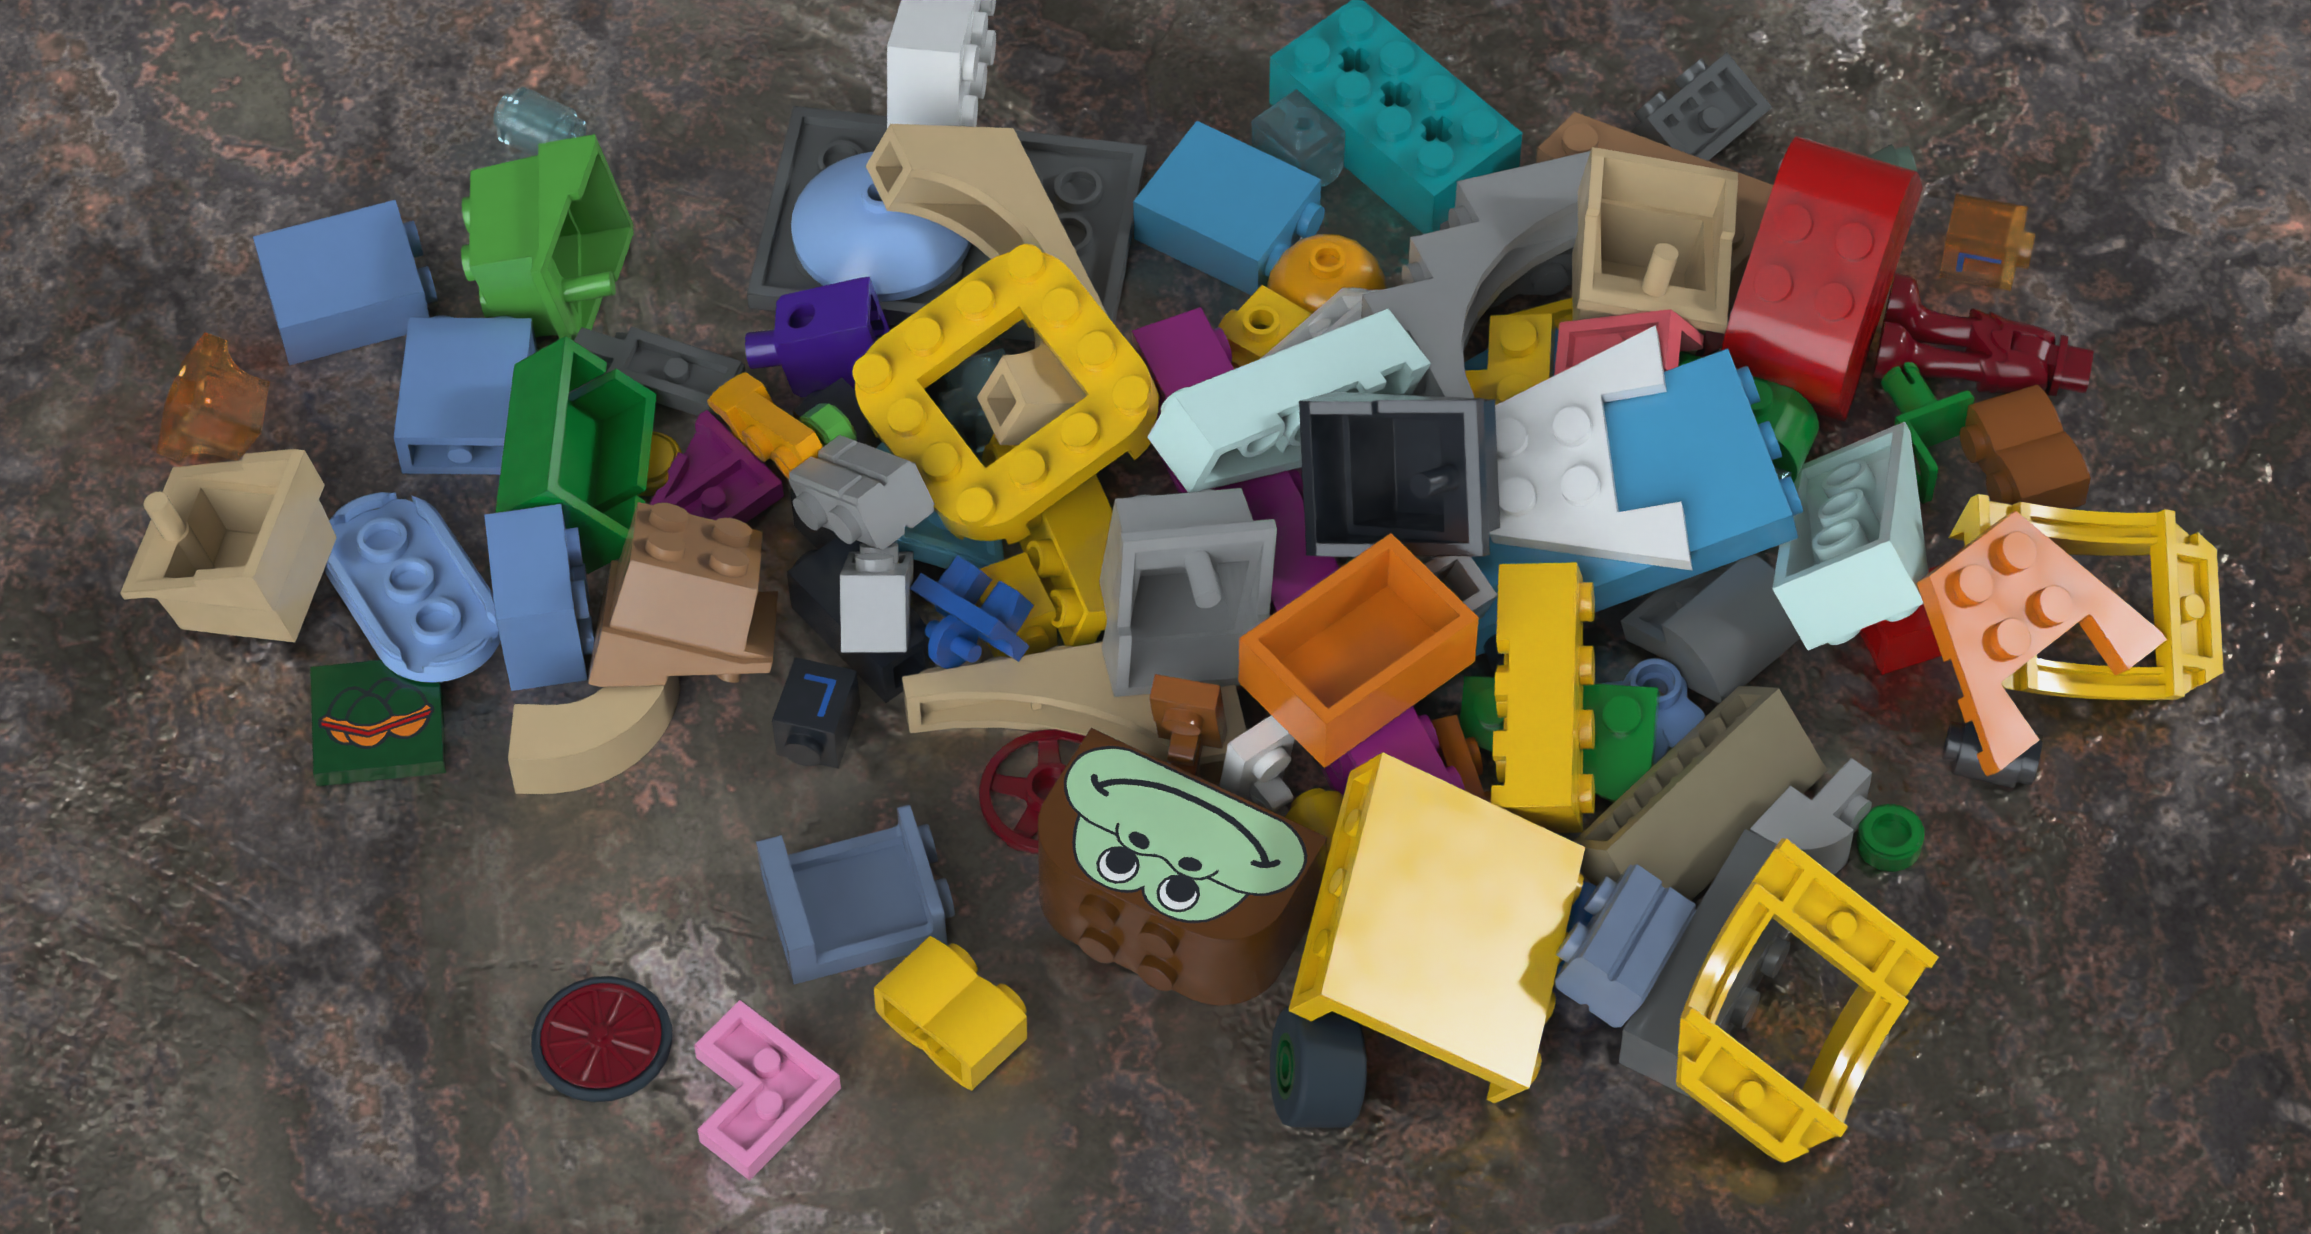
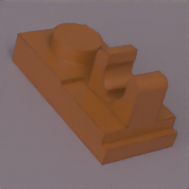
[1149,674,1227,776]

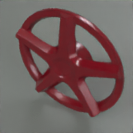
[979,729,1085,855]

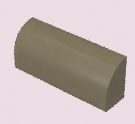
[1573,686,1828,901]

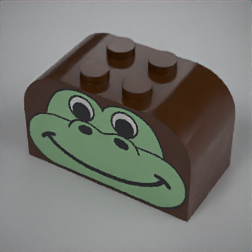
[1038,728,1327,1005]

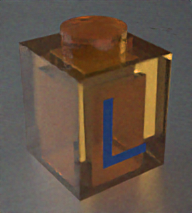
[1939,193,2036,291]

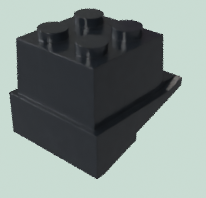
[1299,392,1500,557]

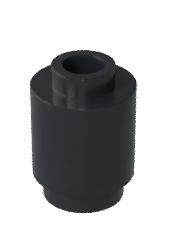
[1942,718,2043,788]

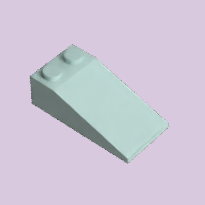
[1772,422,1929,650]

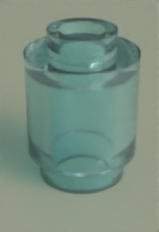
[493,87,587,156]

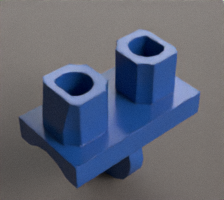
[910,555,1034,669]

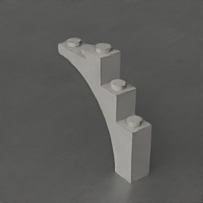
[1361,151,1590,398]

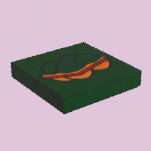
[310,660,446,786]

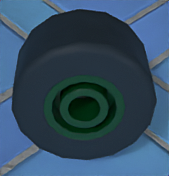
[1270,1006,1367,1127]

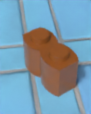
[1960,385,2091,509]

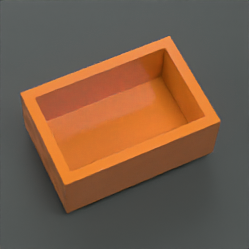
[1238,533,1479,768]

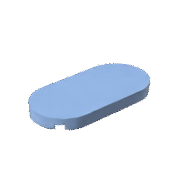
[324,492,500,682]

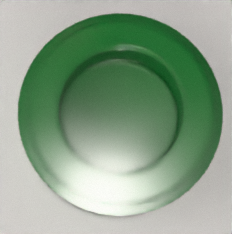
[1856,804,1925,872]

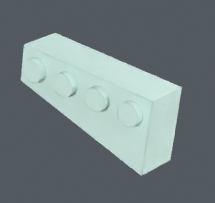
[1148,308,1431,493]

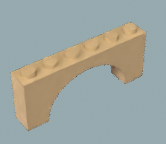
[866,124,1108,445]

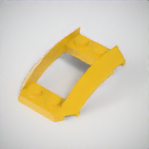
[1948,494,2224,700]
[1676,838,1938,1163]

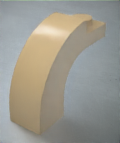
[508,676,680,794]

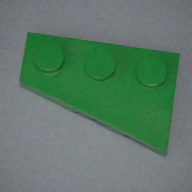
[1460,676,1660,803]

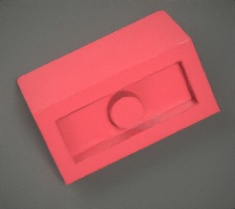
[1554,309,1704,376]

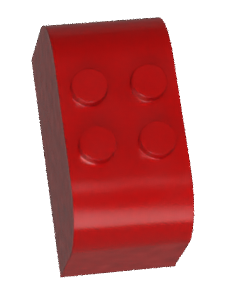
[1721,136,1923,422]

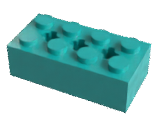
[1269,0,1522,234]

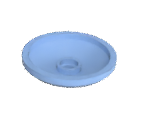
[791,152,972,302]

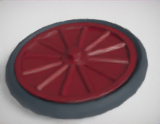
[531,976,672,1102]

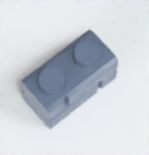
[1554,864,1697,1028]

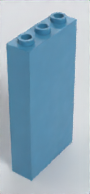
[1471,348,1804,656]

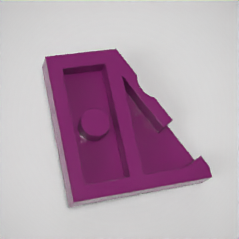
[649,410,784,523]

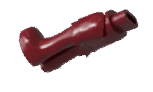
[1873,273,2094,396]

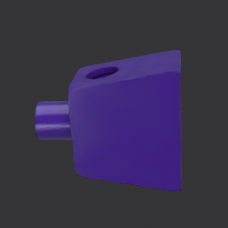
[745,277,890,397]

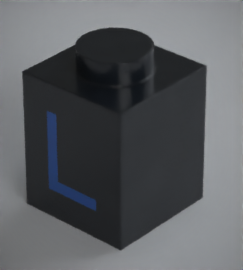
[772,657,861,769]

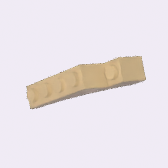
[902,642,1247,785]

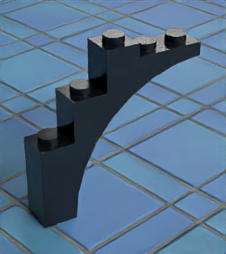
[787,356,972,703]

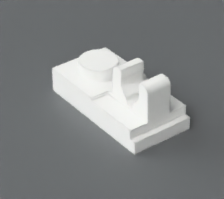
[1219,715,1295,817]

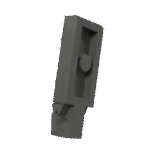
[574,327,745,423]

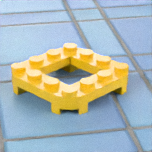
[852,244,1160,545]

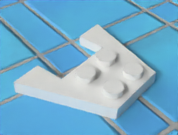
[1489,325,1693,571]

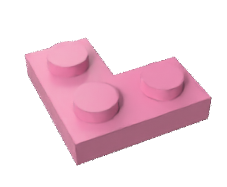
[694,1000,841,1181]

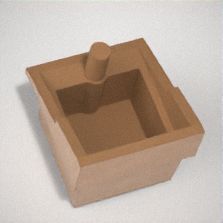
[588,502,778,687]

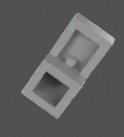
[1750,758,1872,875]

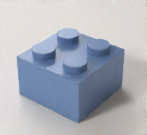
[484,504,595,691]

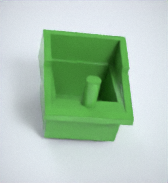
[461,134,634,341]

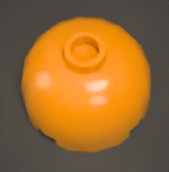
[1267,234,1387,314]

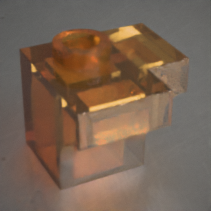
[156,332,270,461]

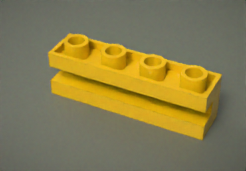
[982,433,1113,647]

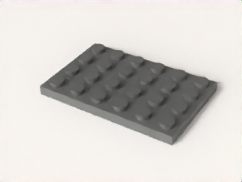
[747,106,1147,341]

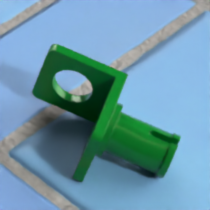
[1881,362,1975,504]

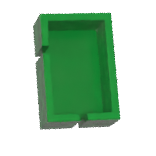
[495,336,656,574]

